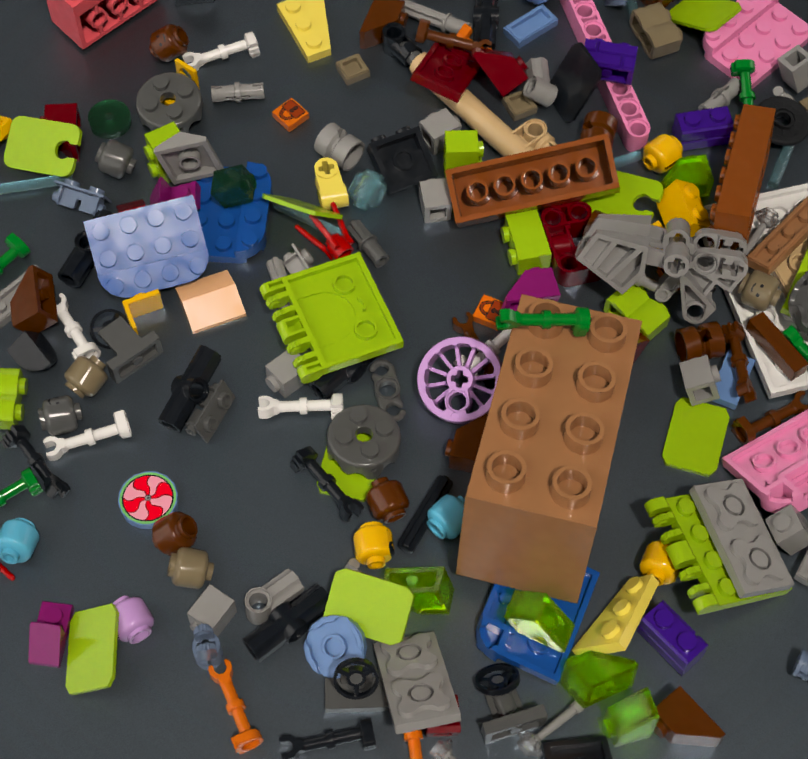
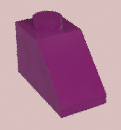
[501,267,561,311]

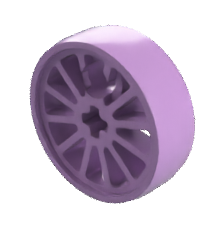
[417,336,502,425]

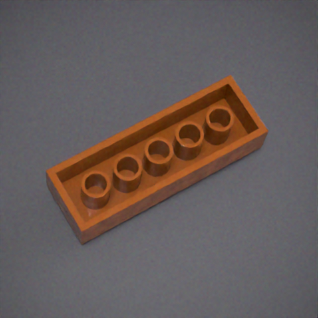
[707,104,776,250]
[445,133,620,228]

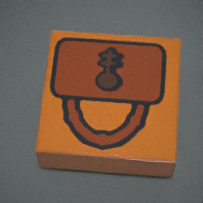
[272,98,309,133]
[473,294,503,331]

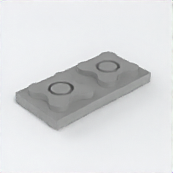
[689,478,795,599]
[373,631,461,735]

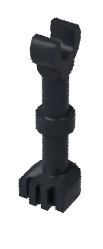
[1,425,71,499]
[290,446,364,522]
[279,718,377,759]

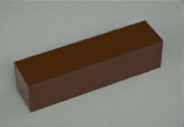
[746,312,808,381]

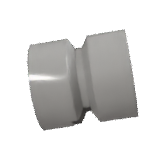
[314,123,365,172]

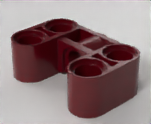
[540,201,601,287]

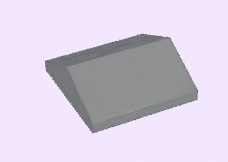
[154,132,225,185]

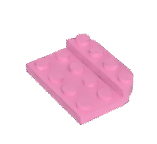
[702,0,808,89]
[722,409,808,514]

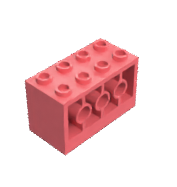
[46,0,157,50]

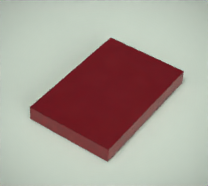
[410,42,481,103]

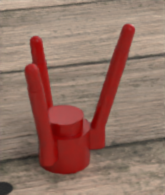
[295,202,355,261]

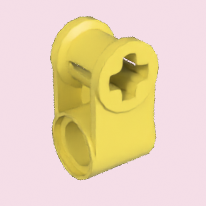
[314,157,349,210]

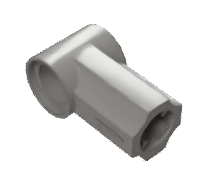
[523,56,558,107]
[244,569,304,625]

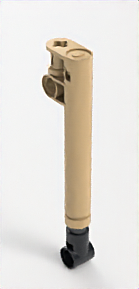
[382,22,557,157]

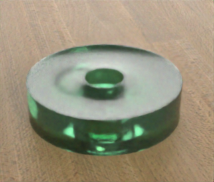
[88,99,132,139]

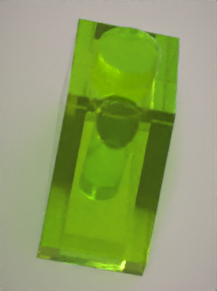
[661,154,714,197]
[383,566,454,615]
[504,590,575,653]
[560,650,639,708]
[601,687,660,748]

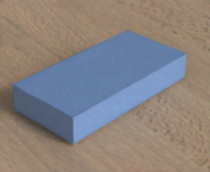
[503,4,558,49]
[712,350,755,410]

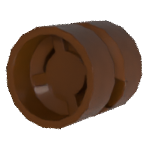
[579,110,618,148]
[674,321,726,362]

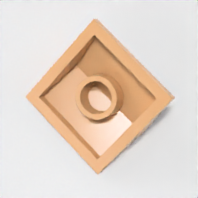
[175,270,246,334]

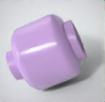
[113,596,154,644]

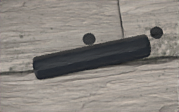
[398,475,453,554]

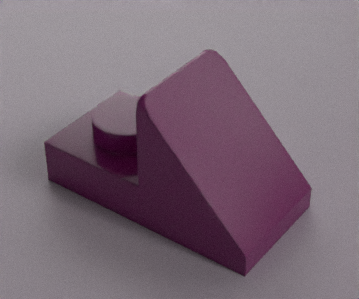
[150,177,201,210]
[28,601,75,668]

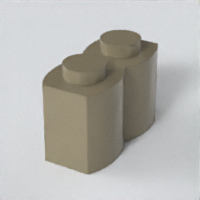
[629,2,683,60]

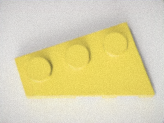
[276,0,331,63]
[571,574,659,659]

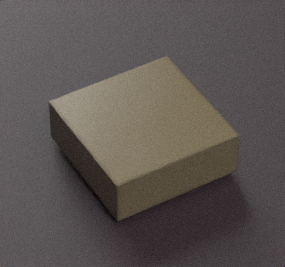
[335,53,370,86]
[502,90,538,122]

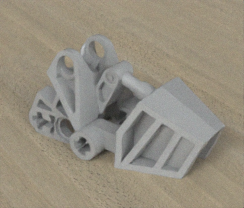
[575,214,748,324]

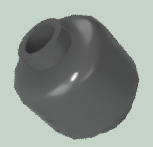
[95,139,137,179]
[38,395,83,436]

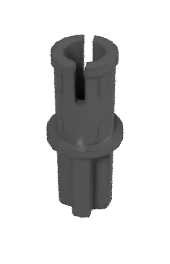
[347,219,390,268]

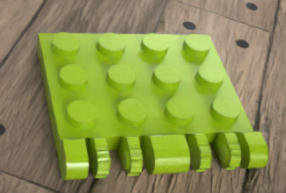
[259,252,404,384]
[644,494,792,615]

